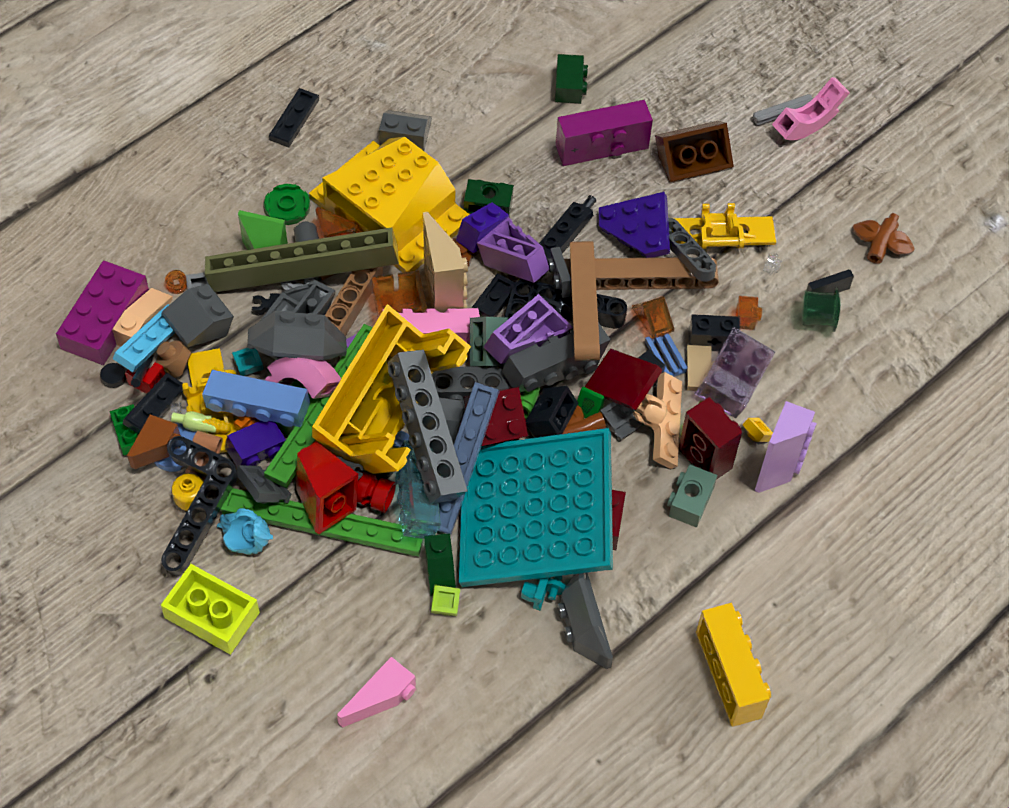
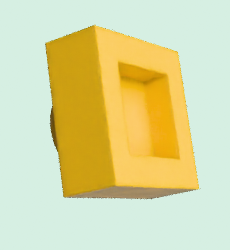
[742,418,773,442]

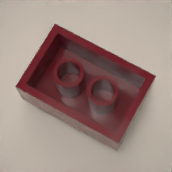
[679,397,742,479]

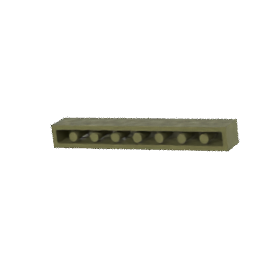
[205,227,399,292]

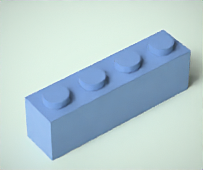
[202,370,310,427]

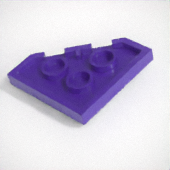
[599,192,670,258]

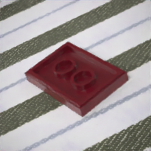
[585,348,663,411]

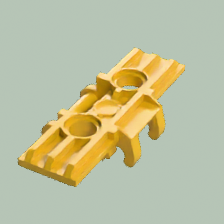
[673,203,776,249]
[182,348,236,453]

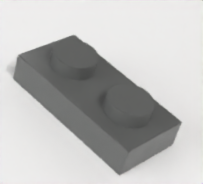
[547,247,572,298]

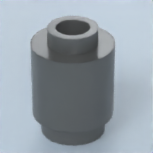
[294,221,319,242]

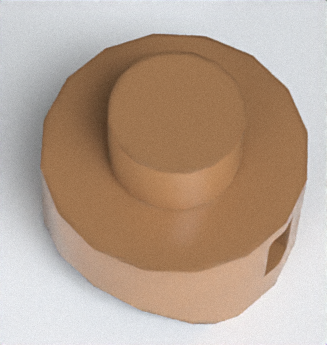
[156,340,192,378]

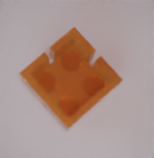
[372,270,427,318]

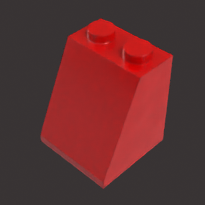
[296,442,358,534]

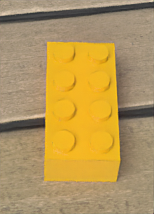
[696,603,771,727]

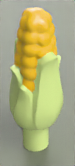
[171,411,231,433]

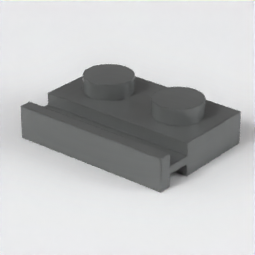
[599,402,645,442]
[237,465,292,504]

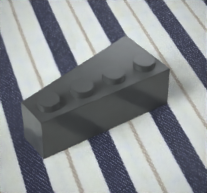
[502,322,611,392]

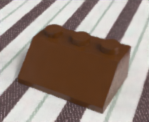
[655,121,734,182]

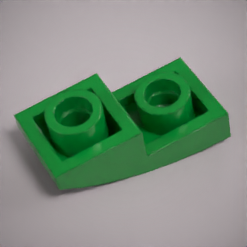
[110,404,139,456]

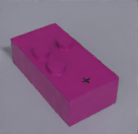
[555,99,653,166]

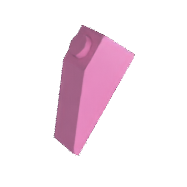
[337,657,416,728]

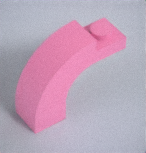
[772,77,850,140]
[265,357,341,399]

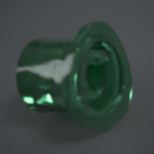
[802,287,841,332]

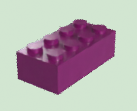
[56,260,149,366]

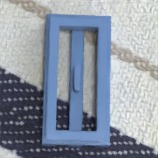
[645,330,688,377]

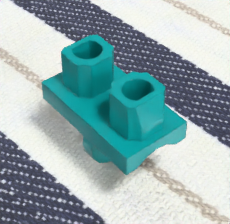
[521,576,566,611]

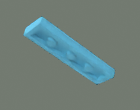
[113,304,175,372]

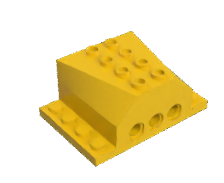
[309,137,470,276]

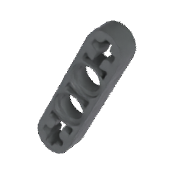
[668,218,716,281]

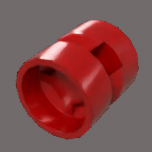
[357,471,396,513]

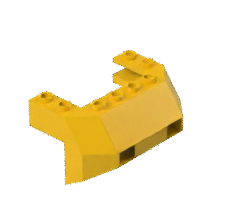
[312,304,471,474]

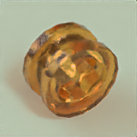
[165,270,187,294]

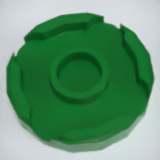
[264,184,311,225]

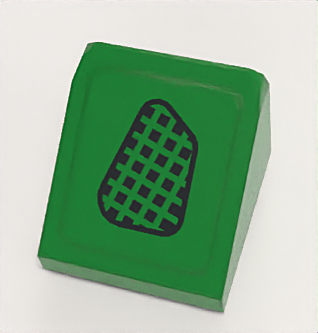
[577,387,604,418]

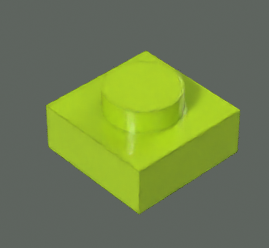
[431,585,460,616]

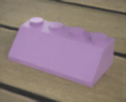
[755,401,817,493]

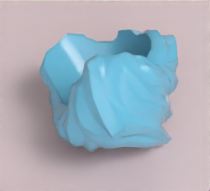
[217,508,273,555]

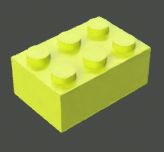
[161,564,260,655]

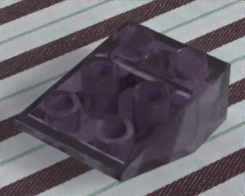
[694,327,775,418]

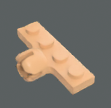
[633,372,682,469]

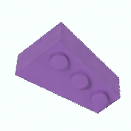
[477,217,550,283]
[484,294,573,364]

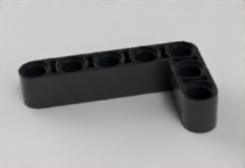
[505,279,627,329]
[161,436,238,576]

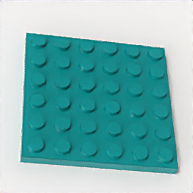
[459,428,613,587]

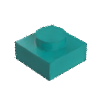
[232,348,264,376]

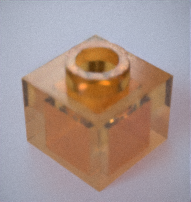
[736,296,762,330]

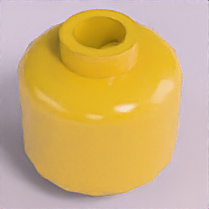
[172,473,207,511]

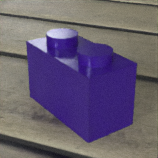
[456,202,509,253]
[225,421,286,468]

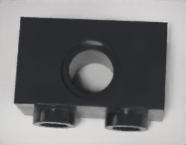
[525,386,578,438]

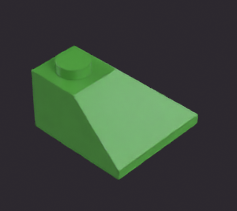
[238,210,288,250]

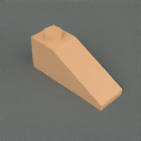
[112,288,173,347]

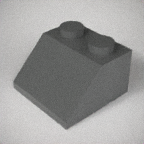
[379,110,432,151]
[161,284,234,347]

